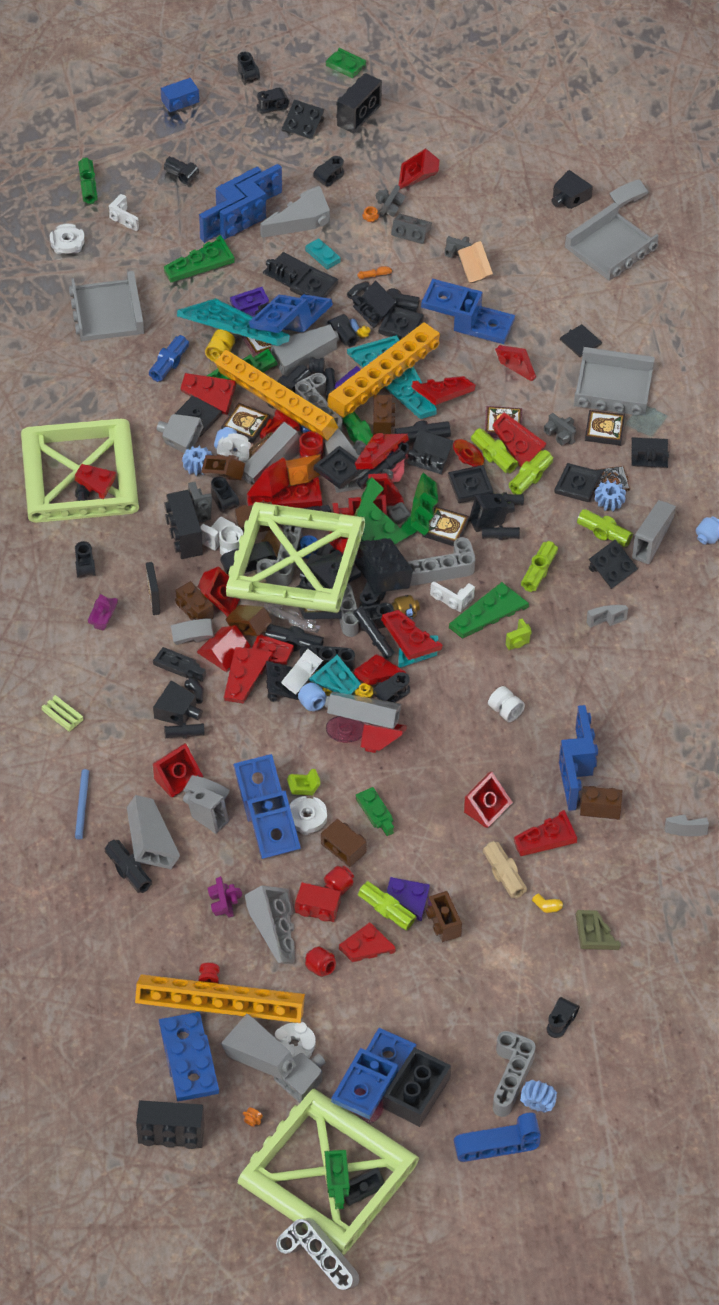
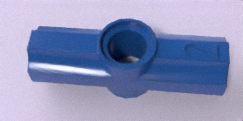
[149,335,189,382]

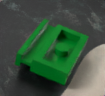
[326,48,366,79]

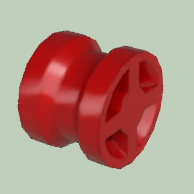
[198,962,220,984]

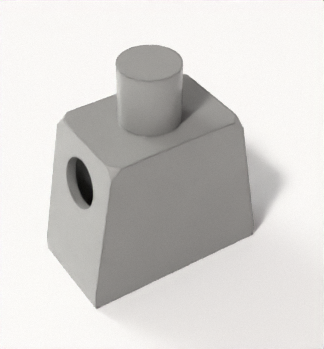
[157,414,203,454]
[183,787,229,834]
[274,1053,326,1103]

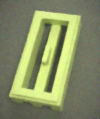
[42,695,83,732]

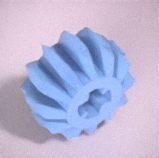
[182,445,212,476]
[594,480,626,512]
[520,1080,557,1113]

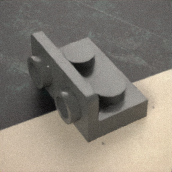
[391,214,432,244]
[188,482,212,522]

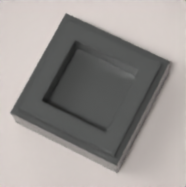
[387,502,411,525]

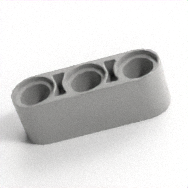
[339,584,359,637]

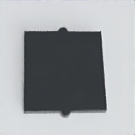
[560,324,602,357]

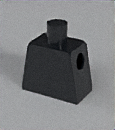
[551,170,593,209]
[470,494,515,532]
[153,681,203,725]

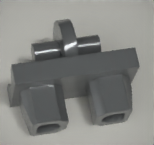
[375,185,406,217]
[444,236,473,262]
[544,413,576,446]

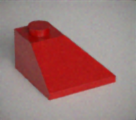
[399,148,440,189]
[197,566,240,617]
[360,723,407,753]

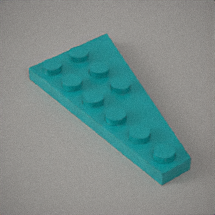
[177,298,290,346]
[347,335,437,419]

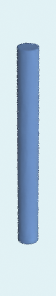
[75,769,89,840]

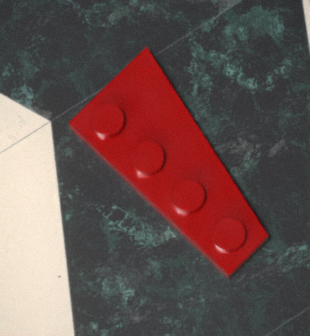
[247,477,322,508]

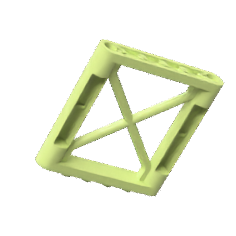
[21,419,139,523]
[226,502,365,613]
[238,1088,419,1255]

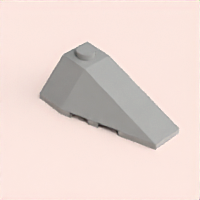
[260,186,330,238]
[245,886,295,965]

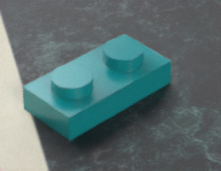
[305,238,341,270]

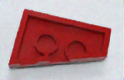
[180,373,237,415]
[355,433,409,469]
[381,610,443,660]
[224,647,274,704]
[514,810,577,857]

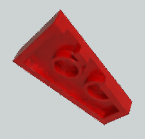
[412,376,476,405]
[492,412,546,468]

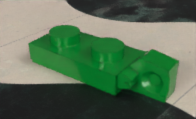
[356,787,394,836]
[324,1150,350,1209]

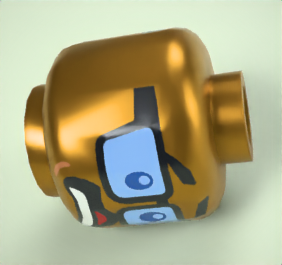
[391,595,420,619]

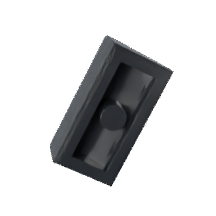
[344,1167,385,1206]

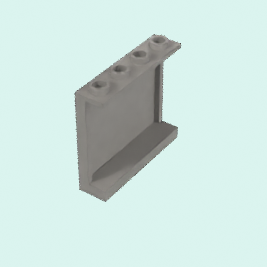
[565,202,659,281]
[69,271,144,341]
[574,347,655,416]

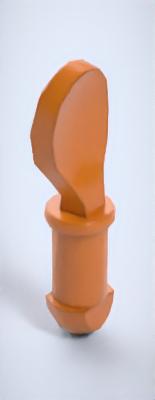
[357,266,392,279]

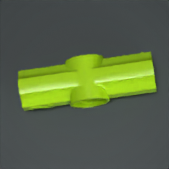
[471,428,518,474]
[509,450,553,494]
[577,509,633,547]
[521,541,558,592]
[357,881,417,931]

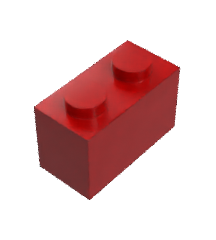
[295,882,341,922]

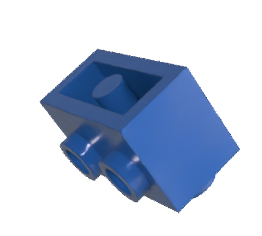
[160,78,200,112]

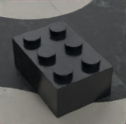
[336,73,382,134]
[164,490,203,560]
[354,538,413,593]
[383,1047,451,1127]
[136,1100,205,1149]

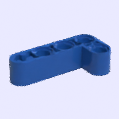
[453,1113,541,1162]

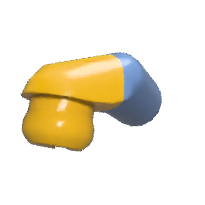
[349,319,370,338]

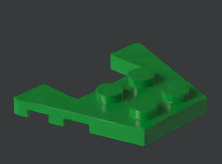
[355,477,417,544]

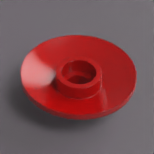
[453,439,484,467]

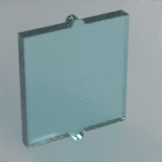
[626,406,667,437]

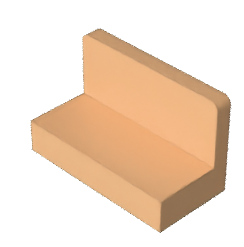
[458,241,493,283]

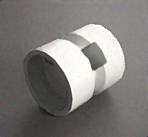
[219,525,243,555]
[488,686,525,722]

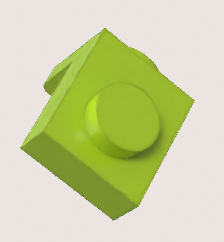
[506,619,532,650]
[287,769,320,796]

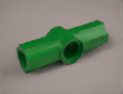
[78,158,98,204]
[341,412,373,445]

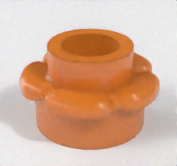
[362,206,379,222]
[243,1107,263,1127]

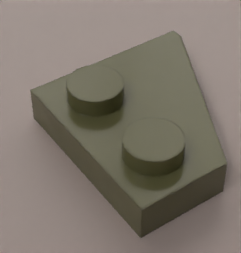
[575,910,621,950]

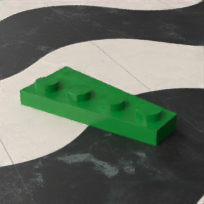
[164,235,235,283]
[449,582,529,639]

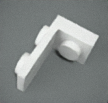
[109,194,139,231]
[200,517,235,550]
[430,581,475,612]
[281,649,323,694]

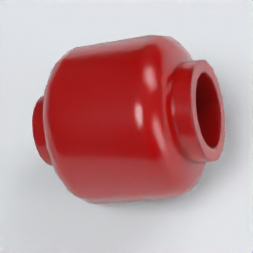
[324,866,354,895]
[305,946,336,977]

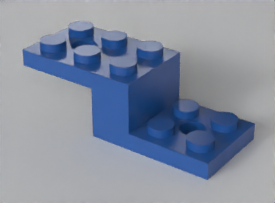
[220,164,282,240]
[199,166,261,243]
[421,278,515,344]
[249,294,333,333]
[559,705,598,811]
[233,754,301,859]
[159,1012,219,1102]
[331,1028,416,1120]

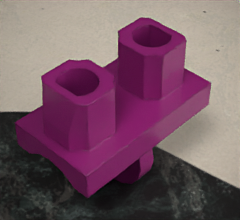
[88,594,118,631]
[208,876,242,918]

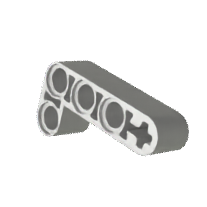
[295,373,342,432]
[257,525,303,586]
[408,537,475,586]
[493,1031,536,1117]
[276,1218,359,1290]

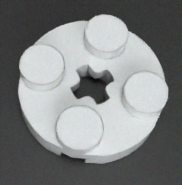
[50,224,85,254]
[217,433,254,463]
[290,796,327,835]
[275,1022,316,1058]

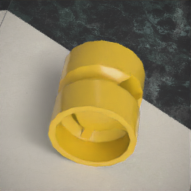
[205,329,235,362]

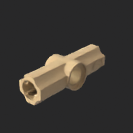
[483,841,527,899]

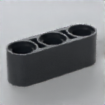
[220,541,277,575]
[300,645,355,672]

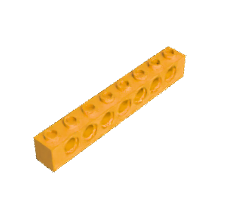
[327,322,440,418]
[215,349,339,441]
[135,974,305,1023]

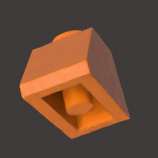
[286,454,321,485]

